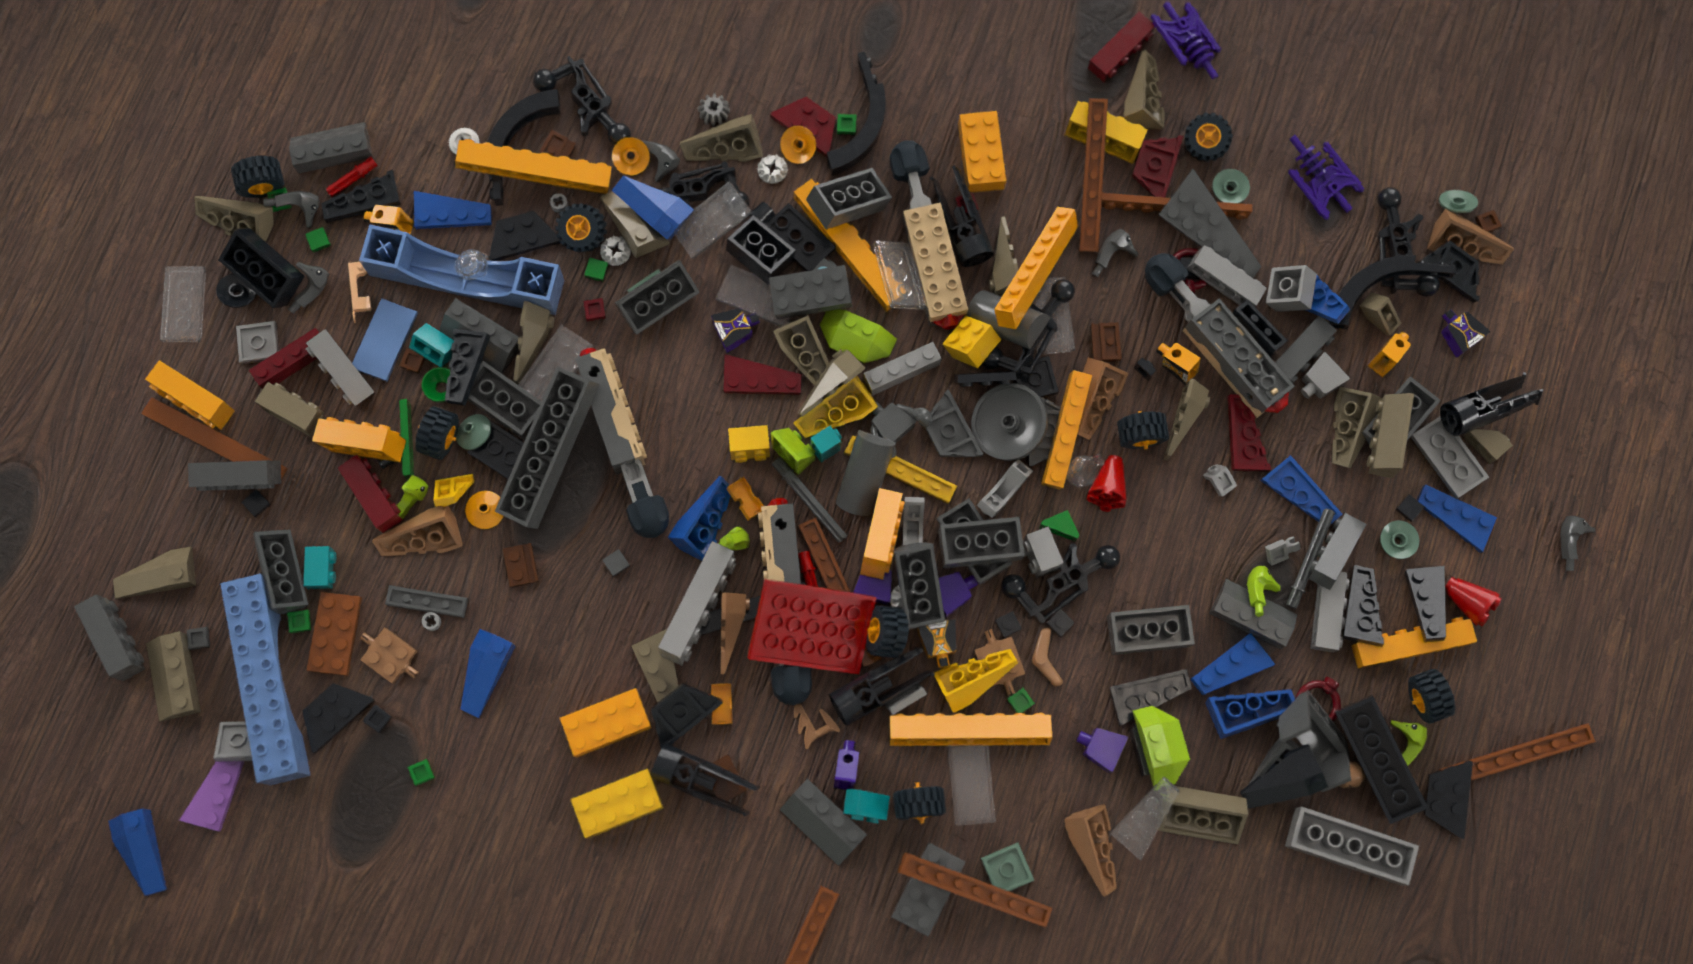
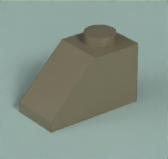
[1360,292,1401,336]
[1463,429,1513,464]

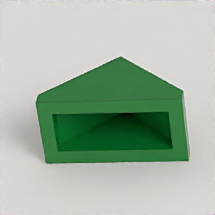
[1039,510,1079,542]

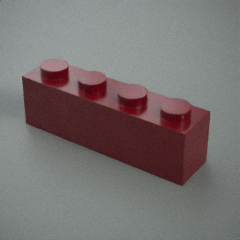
[1088,11,1155,82]
[249,328,320,389]
[338,454,403,533]

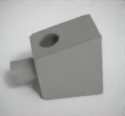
[1301,352,1350,399]

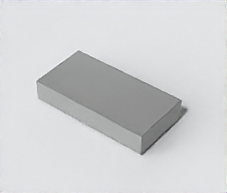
[885,684,927,715]

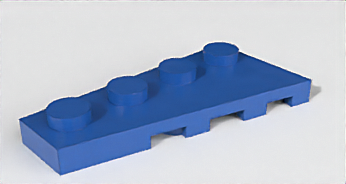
[414,191,492,229]
[1260,455,1342,524]
[1417,484,1497,553]
[1190,633,1276,695]

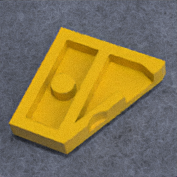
[433,474,474,507]

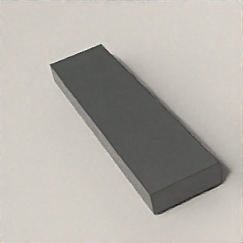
[385,585,468,618]

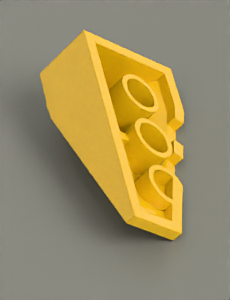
[793,376,878,438]
[934,649,1018,713]

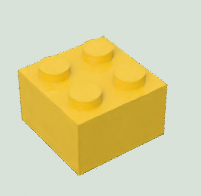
[943,316,1001,368]
[728,425,770,463]

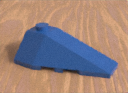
[612,176,694,240]
[461,629,516,718]
[109,809,167,896]

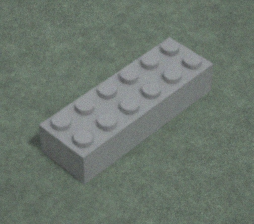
[658,541,736,666]
[1285,807,1419,886]

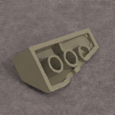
[1123,50,1164,130]
[773,315,839,386]
[798,349,865,417]
[1332,387,1382,468]

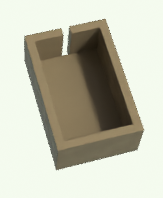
[255,382,326,438]

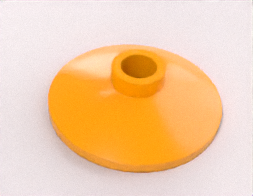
[780,126,816,164]
[612,137,650,175]
[465,491,504,529]

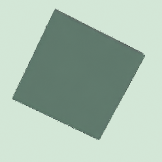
[980,842,1034,891]

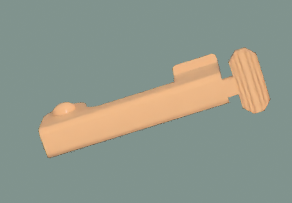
[348,262,372,323]

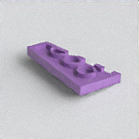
[180,761,244,831]

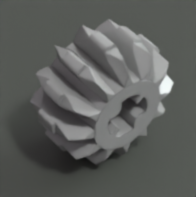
[698,93,730,127]

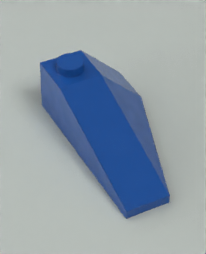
[668,476,731,561]

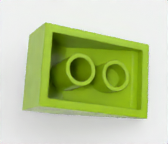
[771,428,815,475]

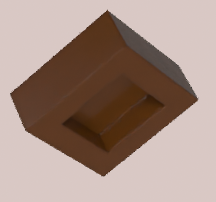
[1475,210,1502,233]
[399,348,425,374]

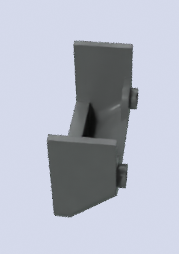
[1277,691,1351,792]

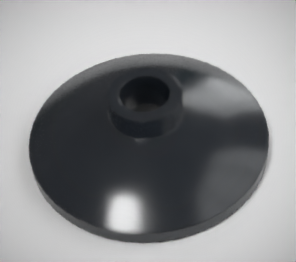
[216,274,256,308]

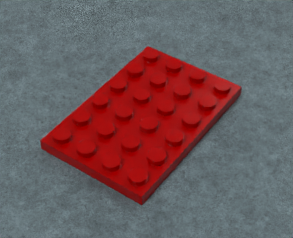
[747,579,877,674]

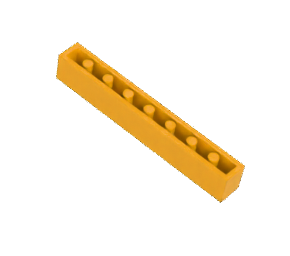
[455,139,612,194]
[794,179,906,312]
[994,207,1078,329]
[889,713,1052,746]

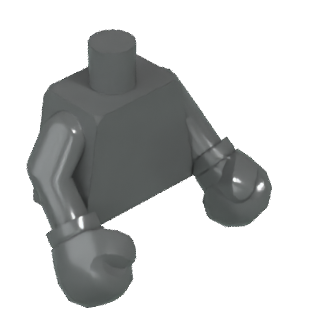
[870,402,933,459]

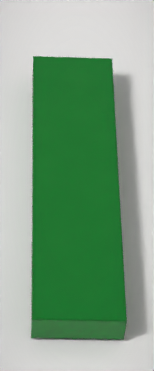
[399,399,414,480]

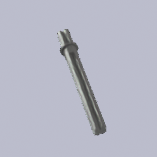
[772,457,847,543]
[1286,509,1335,609]

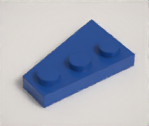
[1306,276,1350,324]

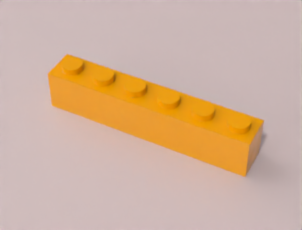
[1041,370,1092,490]
[1352,617,1477,669]

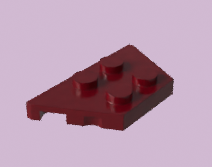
[770,97,836,157]
[1132,135,1183,198]

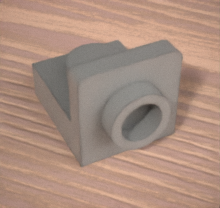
[1203,465,1237,497]

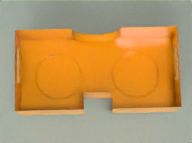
[726,477,764,521]
[711,683,733,725]

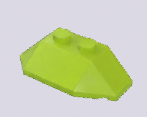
[820,309,897,363]
[1133,706,1190,790]

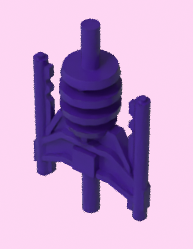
[1150,1,1221,80]
[1288,135,1364,220]

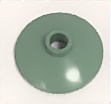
[1212,169,1250,203]
[1439,190,1478,213]
[456,414,491,450]
[1380,520,1420,559]

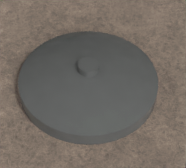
[971,383,1048,461]

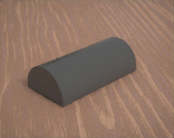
[615,260,700,335]
[967,290,1050,349]
[836,430,896,516]
[936,498,1013,585]
[893,543,945,629]

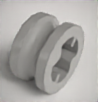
[550,194,568,213]
[422,612,441,631]

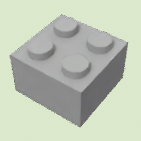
[1266,265,1317,312]
[1023,527,1063,578]

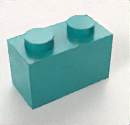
[409,323,454,367]
[810,426,842,463]
[304,546,337,589]
[843,789,890,823]

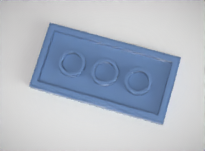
[352,298,418,382]

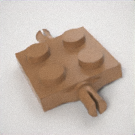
[360,627,419,684]
[974,629,1025,696]

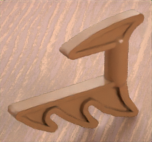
[794,704,840,750]

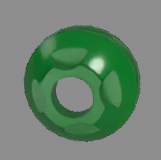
[422,367,450,403]

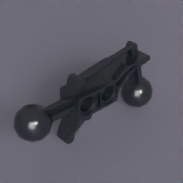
[533,56,631,146]
[659,161,750,214]
[1377,187,1440,297]
[981,279,1075,379]
[1001,543,1120,623]

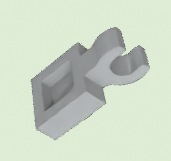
[1265,537,1301,566]

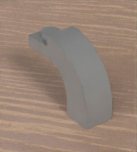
[977,460,1033,518]
[902,497,925,546]

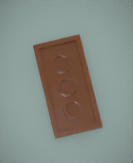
[306,592,362,676]

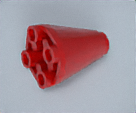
[1087,455,1127,512]
[1445,577,1502,627]

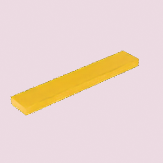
[844,436,957,504]

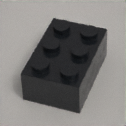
[726,215,796,285]

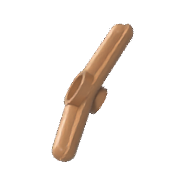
[1032,628,1063,686]

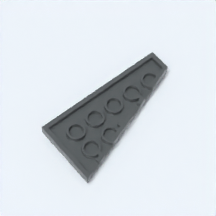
[1158,169,1261,278]

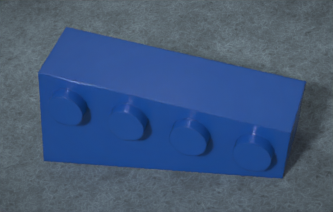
[1205,689,1295,739]

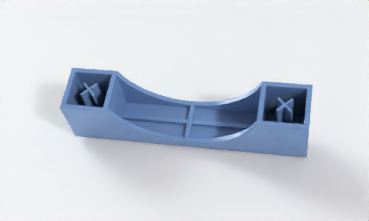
[359,224,564,315]
[220,574,311,785]

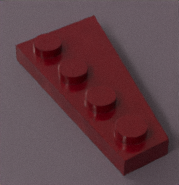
[723,354,801,395]
[1227,394,1271,472]

